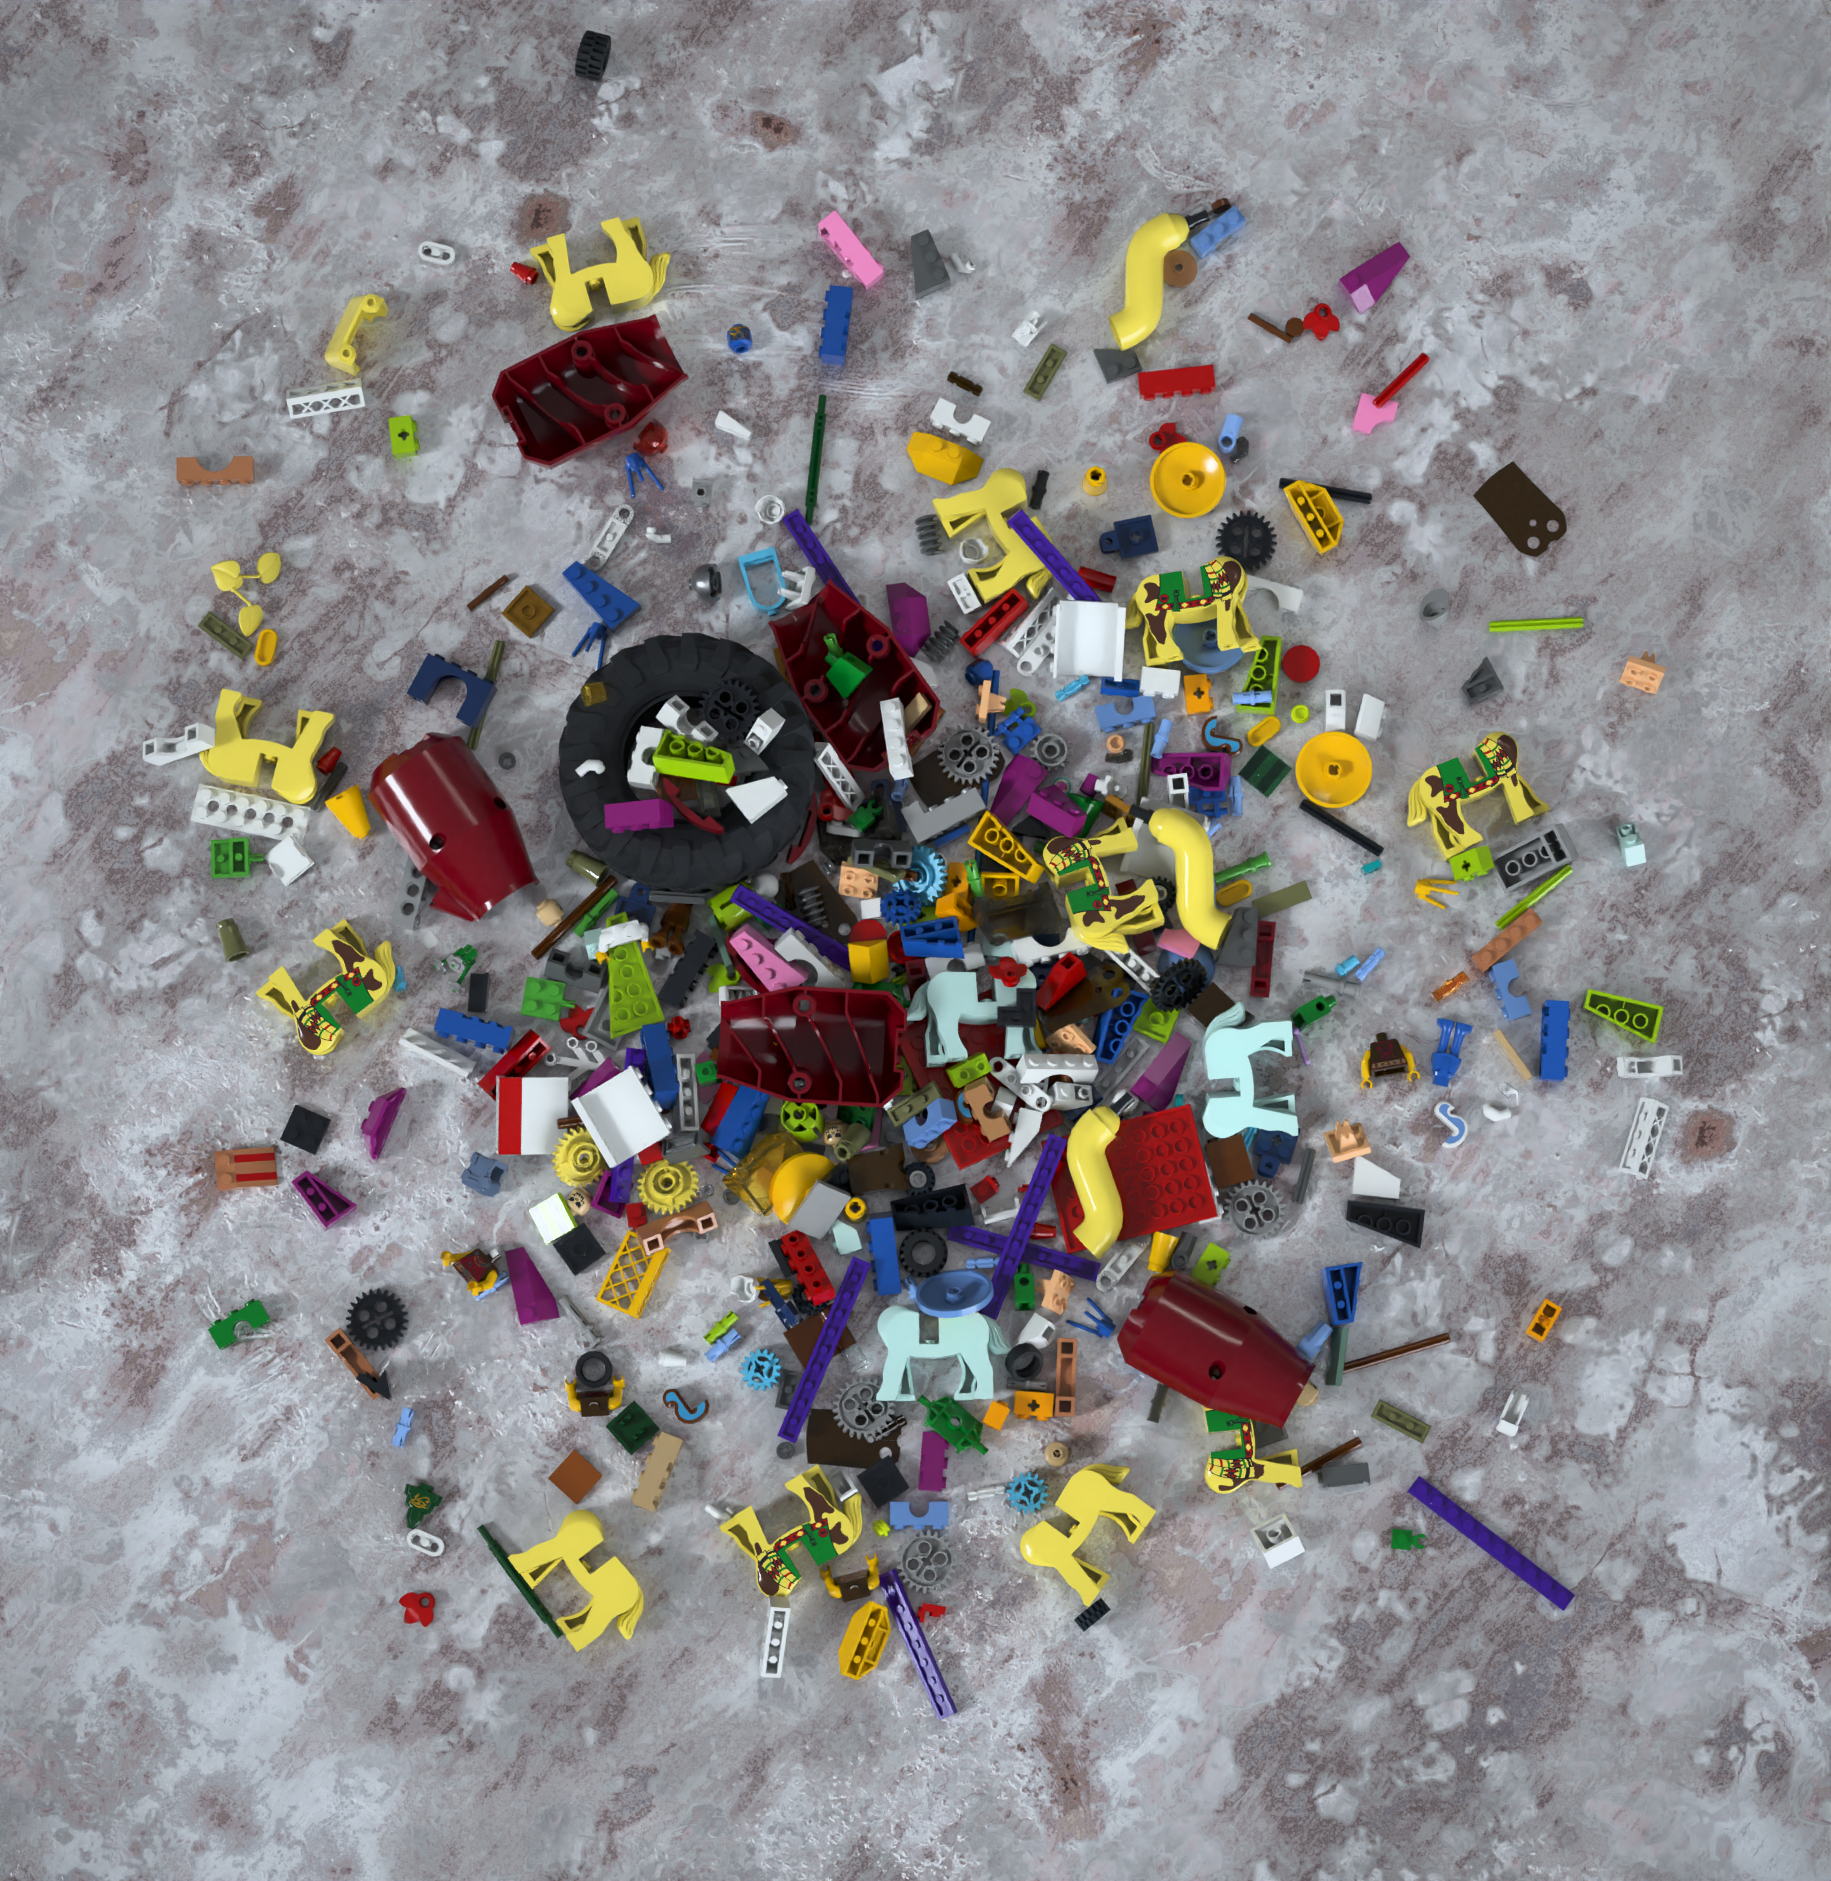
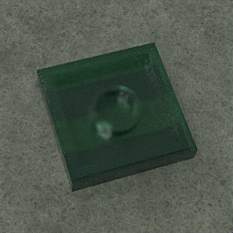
[1238,745,1292,799]

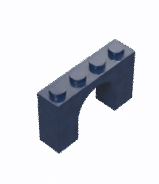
[407,653,498,730]

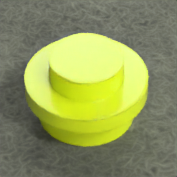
[1291,704,1310,724]
[872,1519,890,1537]

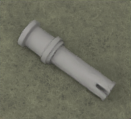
[1302,971,1362,999]
[557,1295,605,1349]

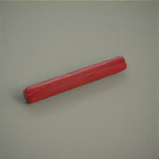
[1373,353,1430,409]

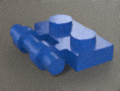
[993,706,1043,756]
[1188,786,1228,818]

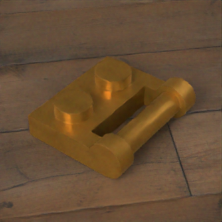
[1101,794,1135,828]

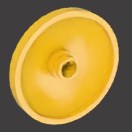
[1150,442,1226,519]
[1295,731,1372,808]
[769,1152,835,1225]

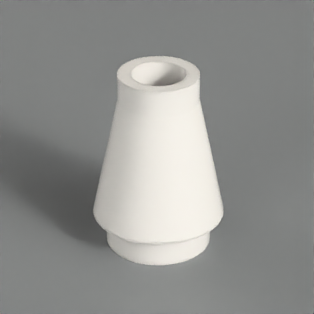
[658,1348,687,1367]

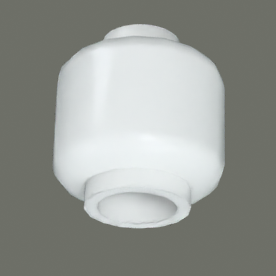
[1112,1088,1140,1117]

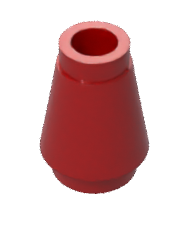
[510,261,539,286]
[315,747,342,776]
[1029,1222,1056,1241]

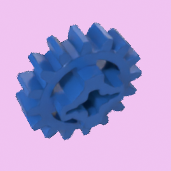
[880,888,922,927]

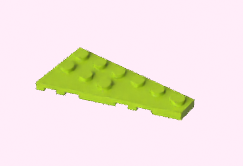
[606,912,665,1039]

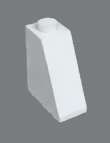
[726,777,788,824]
[1351,1156,1404,1200]

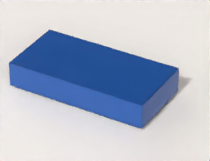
[933,824,971,850]

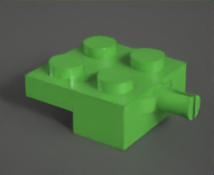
[211,837,264,879]
[520,977,576,1022]

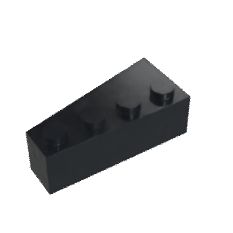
[657,929,719,1011]
[890,1183,975,1231]
[1344,1200,1425,1248]

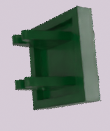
[836,1105,878,1132]
[606,1400,660,1455]

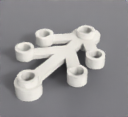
[543,1037,606,1086]

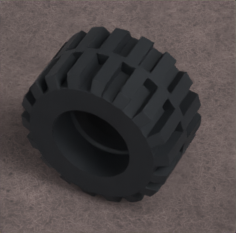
[575,30,611,82]
[899,1228,948,1278]

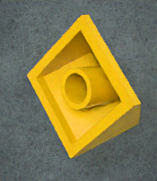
[981,872,1019,906]
[848,939,890,984]

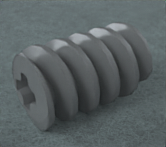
[915,514,945,556]
[920,620,960,663]
[796,886,827,927]

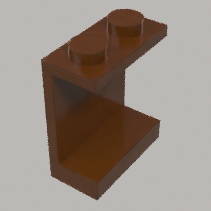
[1204,1133,1255,1190]

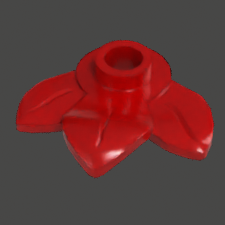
[1303,303,1340,341]
[1149,423,1187,454]
[817,788,853,821]
[989,956,1027,987]
[559,1004,594,1041]
[399,1592,435,1627]

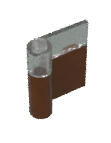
[783,1303,869,1393]

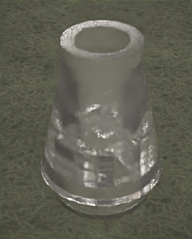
[1313,1347,1333,1377]

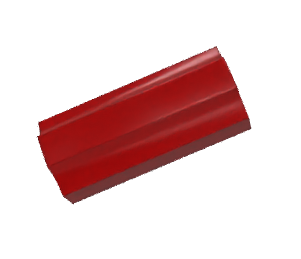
[1078,566,1116,593]

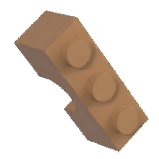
[963,1076,1012,1141]

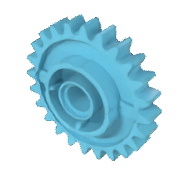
[893,845,949,907]

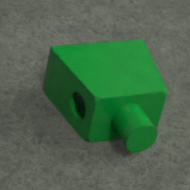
[824,651,873,699]
[1290,995,1337,1032]
[1014,1264,1035,1311]

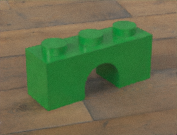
[208,1299,272,1350]

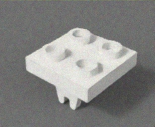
[777,566,816,611]

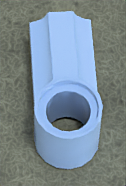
[1218,414,1243,454]
[1296,1320,1334,1360]

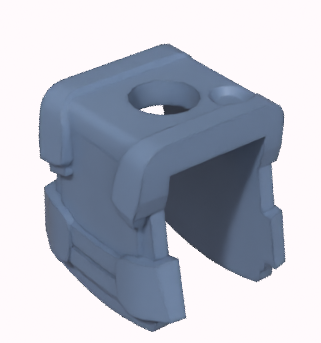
[460,1152,508,1197]

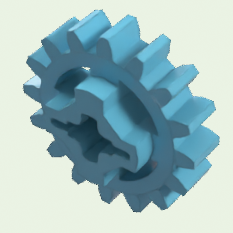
[740,1349,783,1391]
[1006,1472,1048,1514]

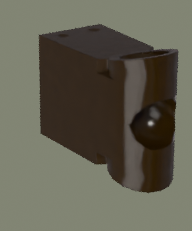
[1184,982,1255,1031]
[846,1143,910,1196]

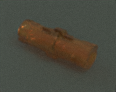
[1432,970,1470,1003]

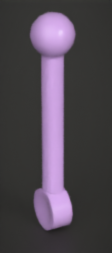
[1292,1027,1310,1066]

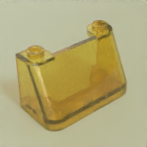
[722,1130,804,1217]

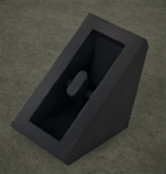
[1012,815,1050,840]

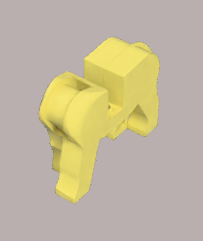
[530,217,671,332]
[932,468,1053,604]
[199,688,336,804]
[1020,1463,1157,1607]
[507,1510,644,1652]

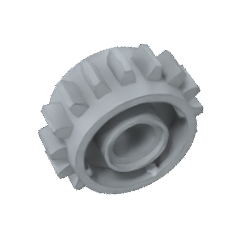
[1030,730,1072,773]

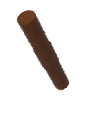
[1248,313,1293,344]
[466,574,509,611]

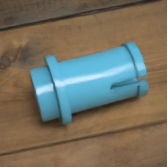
[1334,954,1360,977]
[392,966,407,992]

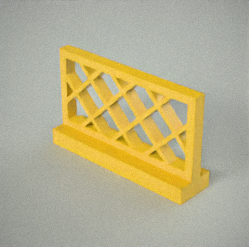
[595,1230,671,1320]

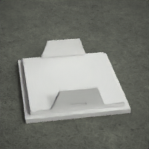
[263,833,314,887]

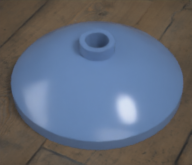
[1158,943,1215,993]

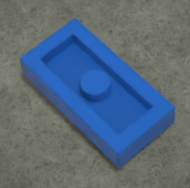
[1100,677,1140,697]

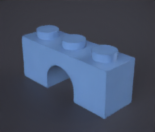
[1189,205,1246,259]
[1095,695,1156,733]
[1488,959,1532,1022]
[903,1098,957,1148]
[890,1502,948,1530]

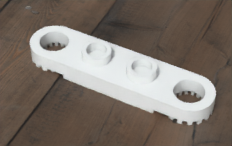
[585,504,634,572]
[1017,617,1056,677]
[989,1057,1052,1112]
[1096,1234,1151,1292]

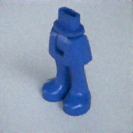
[1431,1018,1473,1087]

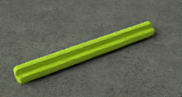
[1489,617,1584,632]
[1495,864,1573,930]

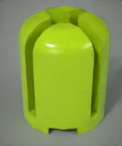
[706,880,755,934]
[781,1101,826,1142]

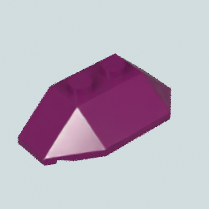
[886,582,931,658]
[360,1087,407,1161]

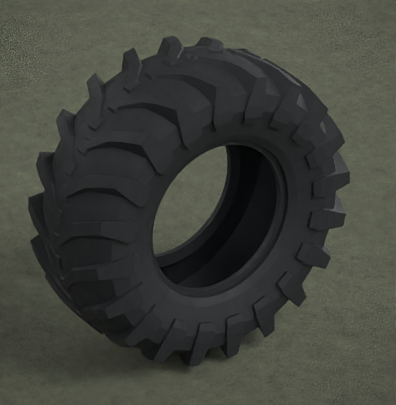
[558,633,816,894]

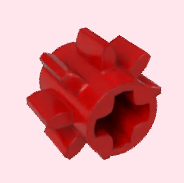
[667,1016,691,1040]

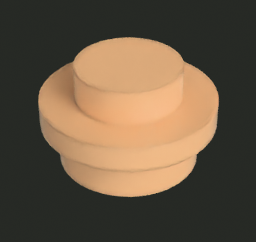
[1106,734,1126,753]

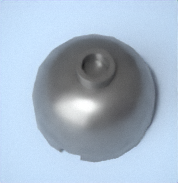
[689,563,722,602]

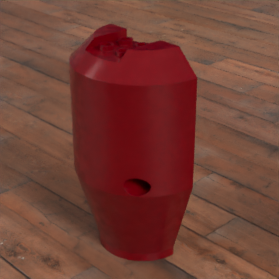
[492,314,689,470]
[768,579,941,773]
[368,732,540,922]
[716,986,907,1108]
[1117,1268,1316,1429]

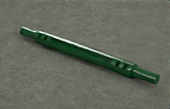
[805,395,827,526]
[477,1525,563,1639]

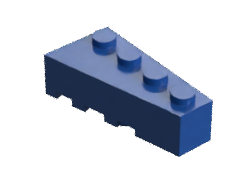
[819,285,853,365]
[562,561,642,633]
[1089,988,1150,1065]
[1539,1000,1570,1082]
[434,1008,516,1055]
[640,1023,680,1110]
[710,1085,770,1164]
[866,1211,902,1296]

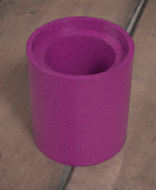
[1079,773,1100,798]

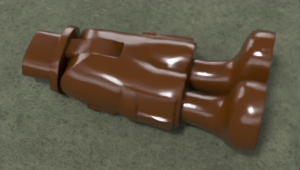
[649,903,693,955]

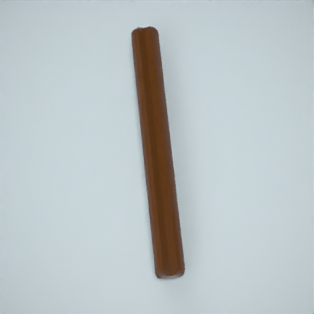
[1275,1437,1363,1490]

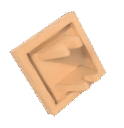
[1619,651,1666,694]
[975,680,1006,725]
[838,861,879,899]
[1045,1023,1097,1055]
[1323,1119,1371,1163]
[1034,1269,1075,1316]

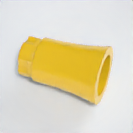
[1082,466,1108,496]
[843,1197,870,1224]
[1147,1232,1180,1273]

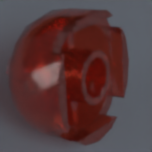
[632,418,668,457]

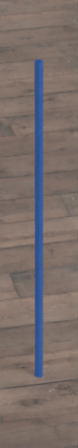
[964,670,1000,972]

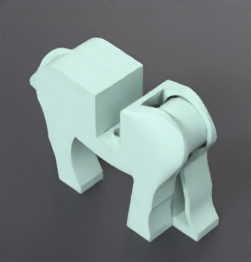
[907,968,1042,1068]
[1201,1001,1298,1138]
[876,1306,1012,1402]

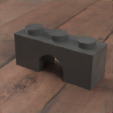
[850,839,913,869]
[544,948,607,994]

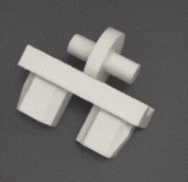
[1012,310,1048,348]
[1094,775,1129,799]

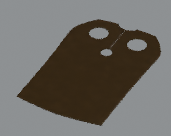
[1473,461,1567,557]
[909,727,1005,808]
[774,860,858,957]
[1037,964,1131,1033]
[806,1409,901,1469]

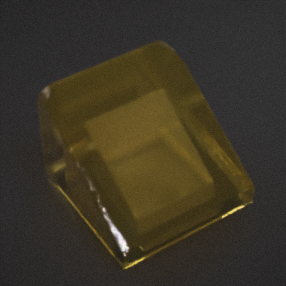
[580,681,607,706]

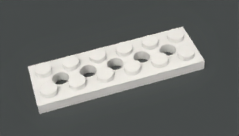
[190,784,311,846]

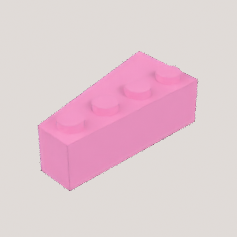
[818,210,884,290]
[729,923,810,992]

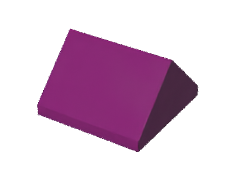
[591,1170,634,1219]

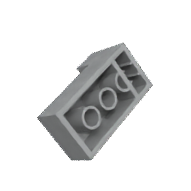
[900,786,989,846]
[1492,823,1580,894]

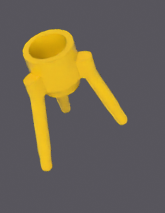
[1414,878,1459,909]
[755,1278,793,1308]

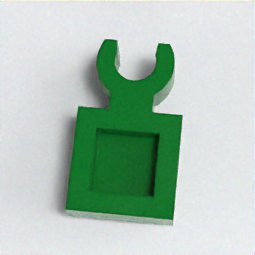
[848,800,882,833]
[1391,1529,1425,1550]

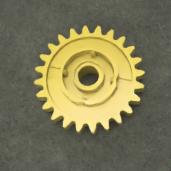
[551,1126,608,1188]
[637,1158,699,1215]

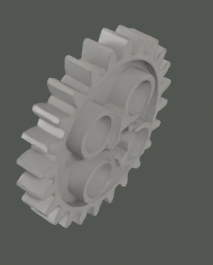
[937,723,1000,786]
[1223,1180,1286,1243]
[832,1376,896,1440]
[895,1530,958,1594]

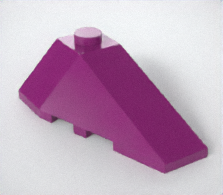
[1338,242,1410,315]
[990,753,1049,827]
[1151,753,1232,791]
[1130,1032,1192,1112]
[505,1247,560,1327]

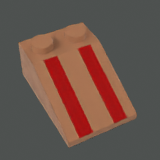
[214,1147,278,1192]

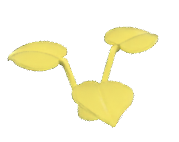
[210,552,281,637]

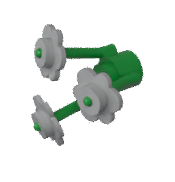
[433,944,478,994]

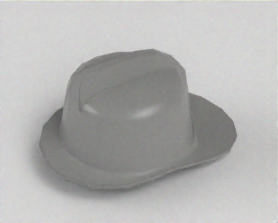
[1420,589,1450,630]

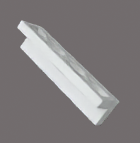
[286,378,365,419]
[996,585,1065,660]
[814,742,865,813]
[398,1028,477,1080]
[1618,1097,1669,1180]

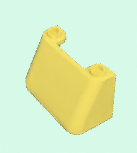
[325,294,388,377]

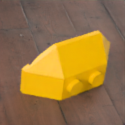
[907,432,984,486]
[1283,480,1344,554]
[838,1601,891,1681]

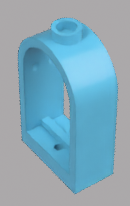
[737,547,786,617]

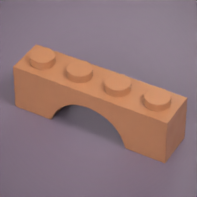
[176,456,255,487]
[1470,908,1543,974]
[635,1200,718,1255]
[325,1328,382,1401]
[1055,1338,1077,1418]

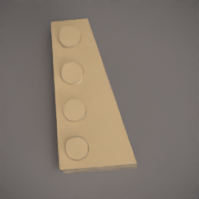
[631,1431,684,1513]

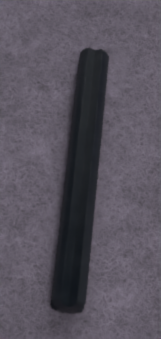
[1279,478,1372,504]
[1299,799,1384,857]

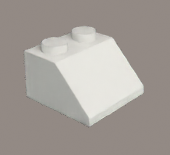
[1140,666,1181,699]
[1353,694,1387,742]
[1250,1512,1305,1569]

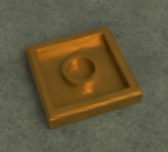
[501,585,555,639]

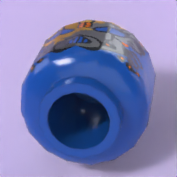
[727,324,753,354]
[965,658,993,686]

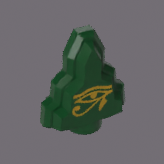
[404,1482,443,1530]

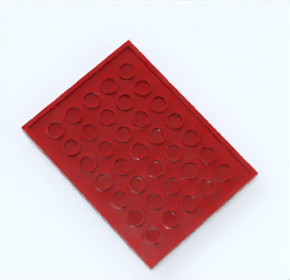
[898,989,1064,1171]
[1041,1104,1218,1254]

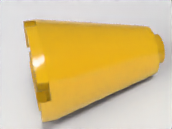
[325,784,371,839]

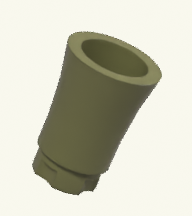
[566,850,610,887]
[216,918,250,962]
[834,1123,871,1161]

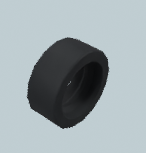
[1005,1343,1044,1382]
[575,1351,613,1388]

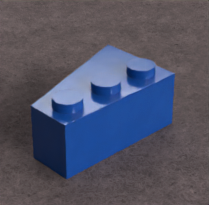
[899,916,965,959]
[1320,1262,1362,1327]

